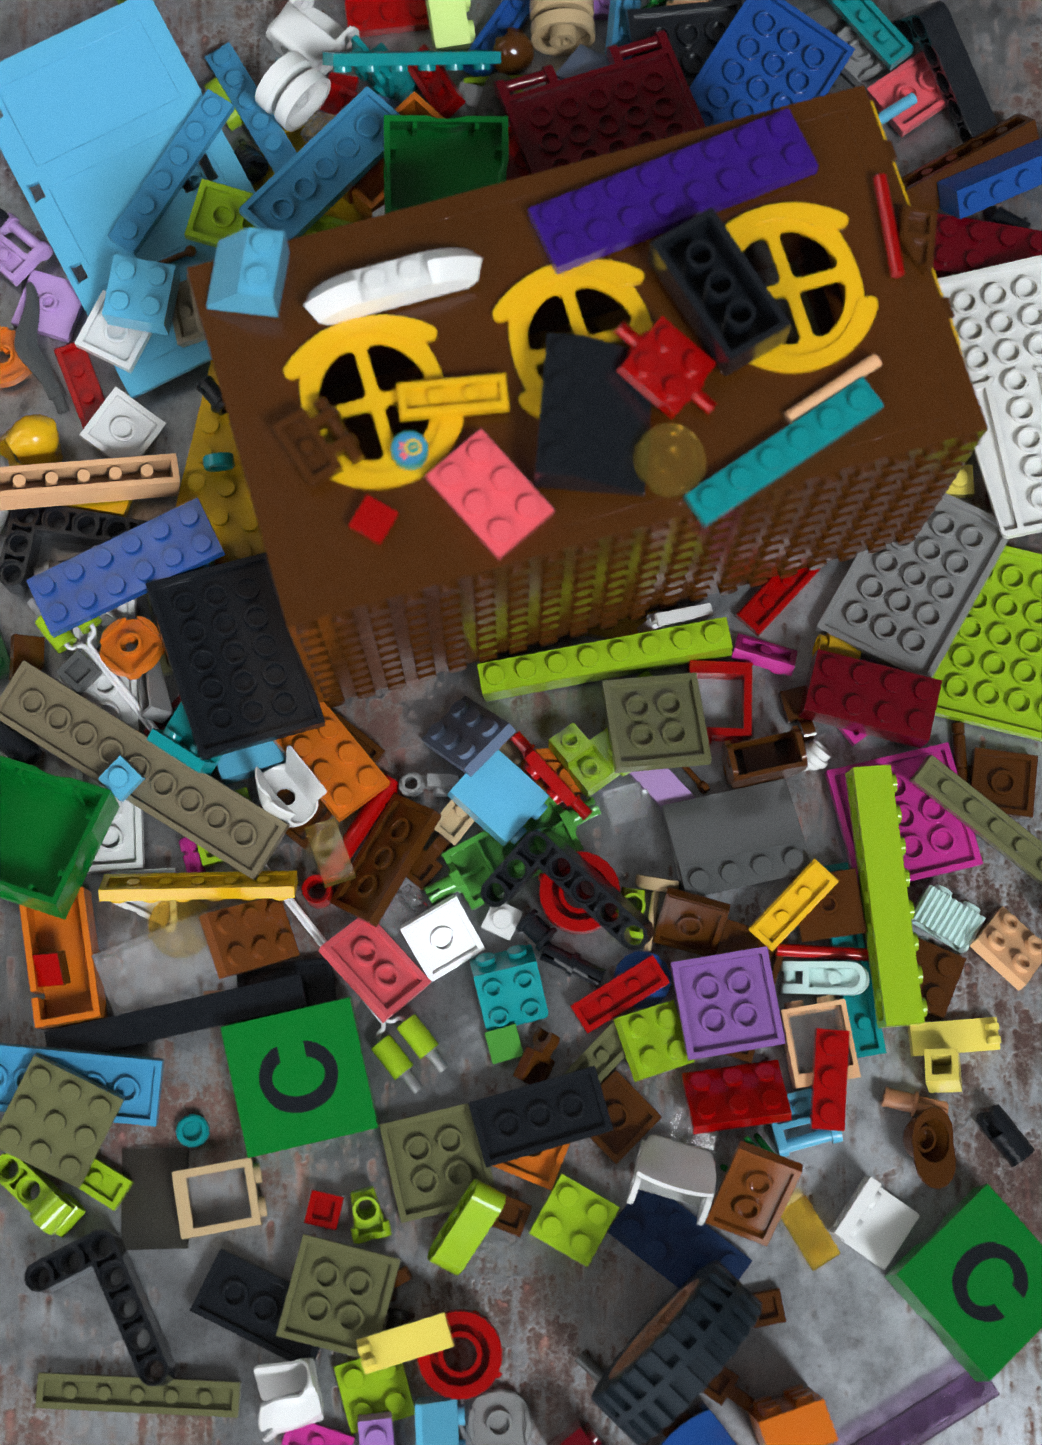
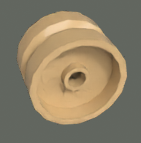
[529,0,595,56]

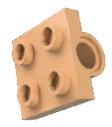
[970,906,1042,991]

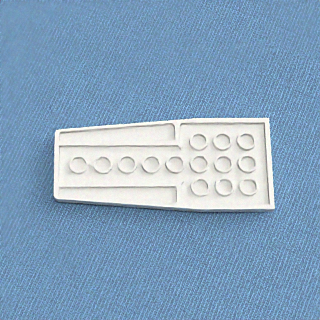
[938,255,1042,539]

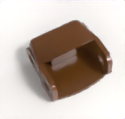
[721,725,808,789]

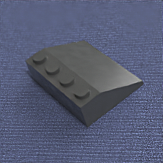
[661,778,810,896]

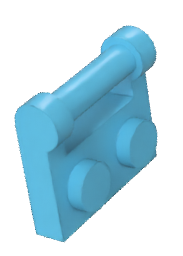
[770,1088,843,1157]

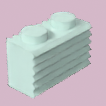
[911,884,986,954]

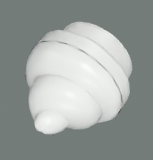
[804,739,832,771]

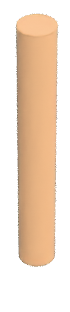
[784,353,882,425]

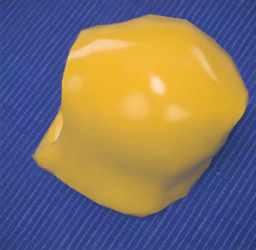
[0,414,63,466]

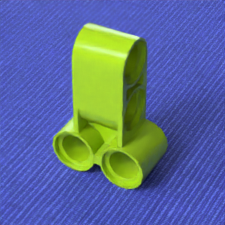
[0,1153,86,1238]

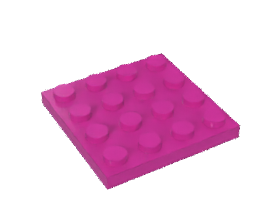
[825,742,983,892]

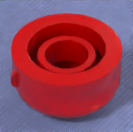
[538,851,620,935]
[418,1309,503,1399]

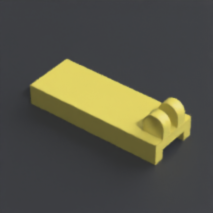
[907,1017,1001,1057]
[356,1312,455,1374]

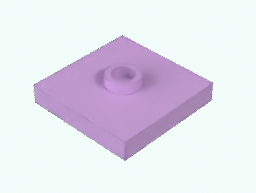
[11,270,83,344]

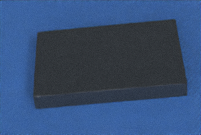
[236,957,337,1021]

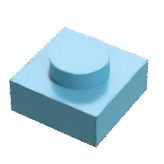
[98,756,146,802]

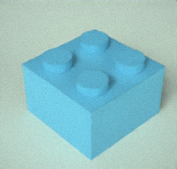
[102,254,181,336]

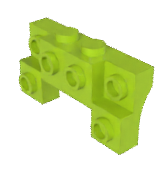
[548,670,652,799]

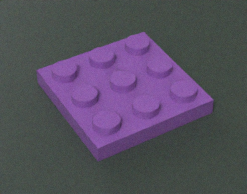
[670,946,786,1061]

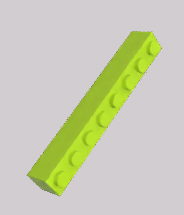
[477,617,733,702]
[845,764,928,1028]

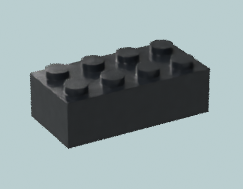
[647,207,792,377]

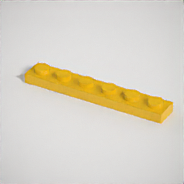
[98,870,298,904]

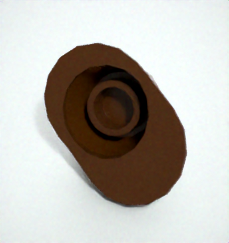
[902,1107,956,1189]

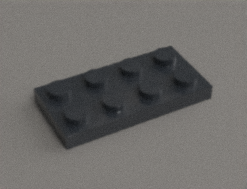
[468,1066,613,1168]
[190,1248,321,1361]

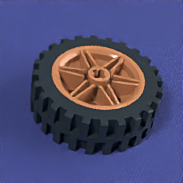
[591,1260,762,1445]

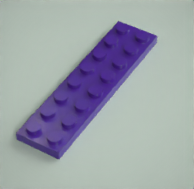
[528,108,819,275]

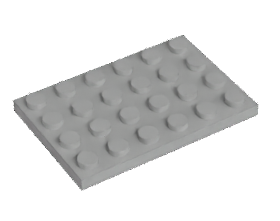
[816,493,1010,678]

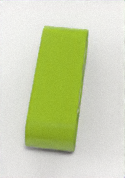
[427,1179,506,1276]

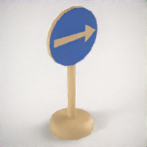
[614,874,680,1008]

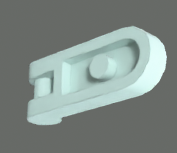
[780,961,870,996]

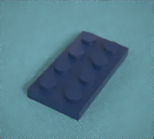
[607,1189,752,1288]

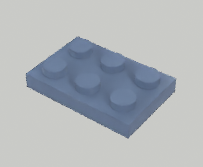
[421,696,516,777]

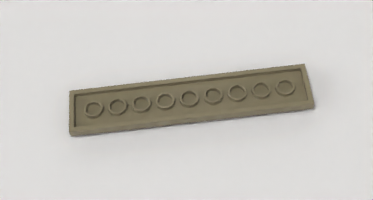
[0,660,290,880]

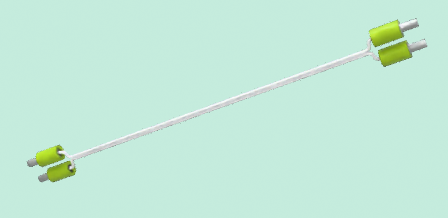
[27,597,448,1094]

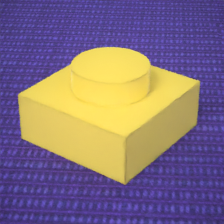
[946,465,975,498]

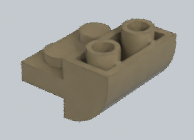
[172,274,206,348]

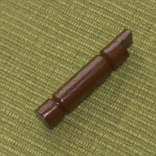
[951,722,969,784]

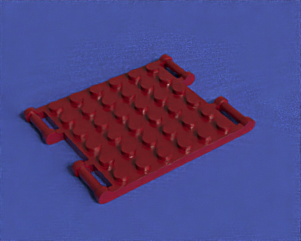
[493,30,706,175]

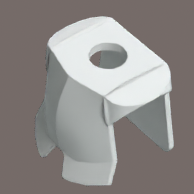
[255,745,327,828]
[254,1358,324,1442]

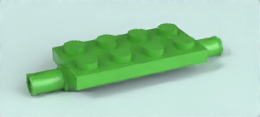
[423,796,601,911]

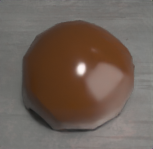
[492,27,535,76]

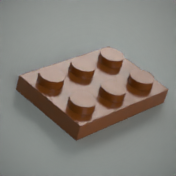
[199,898,300,979]
[705,1140,803,1246]

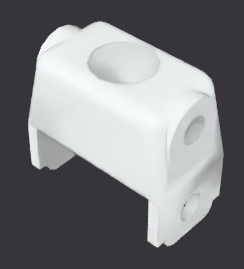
[266,0,360,75]
[626,1134,716,1226]

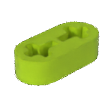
[204,77,244,131]

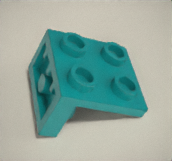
[351,35,419,103]
[146,702,222,774]

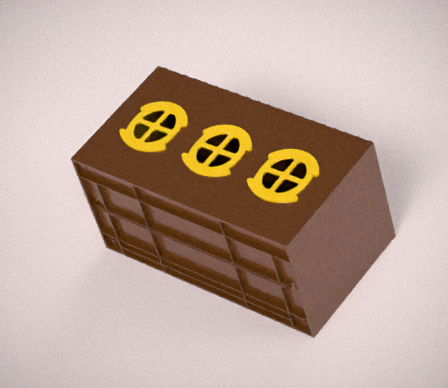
[186,85,988,708]

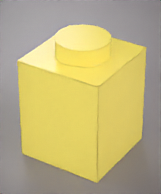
[924,1048,962,1093]

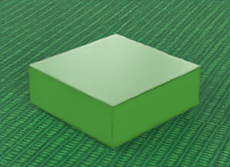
[484,1024,524,1065]

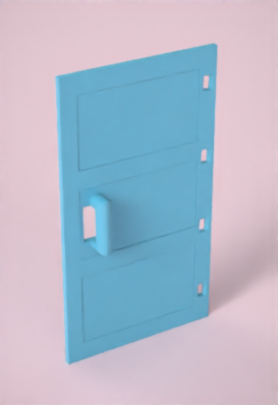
[0,0,255,399]

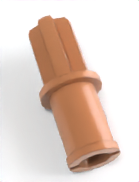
[881,1086,949,1117]

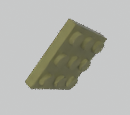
[601,672,712,773]
[0,1053,126,1188]
[379,1103,496,1223]
[276,1234,401,1358]

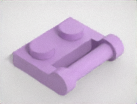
[0,213,53,287]

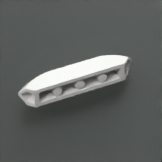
[304,248,482,325]

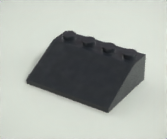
[535,333,652,496]

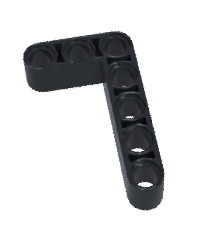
[892,1,997,143]
[0,506,147,594]
[480,827,654,951]
[24,1229,176,1387]

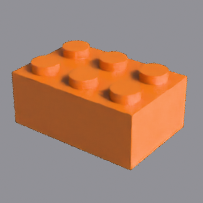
[747,1384,839,1445]

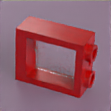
[687,660,753,745]

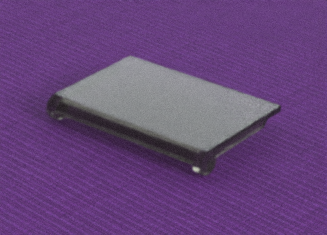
[121,1147,189,1250]

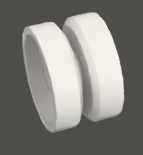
[255,51,331,132]

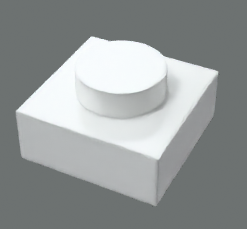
[481,903,524,942]

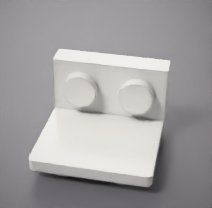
[828,1176,919,1270]

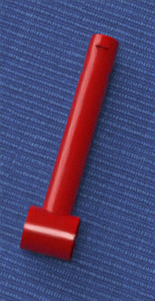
[302,774,399,909]

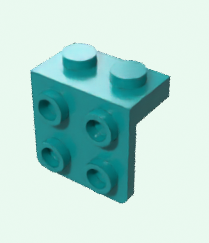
[469,944,548,1031]

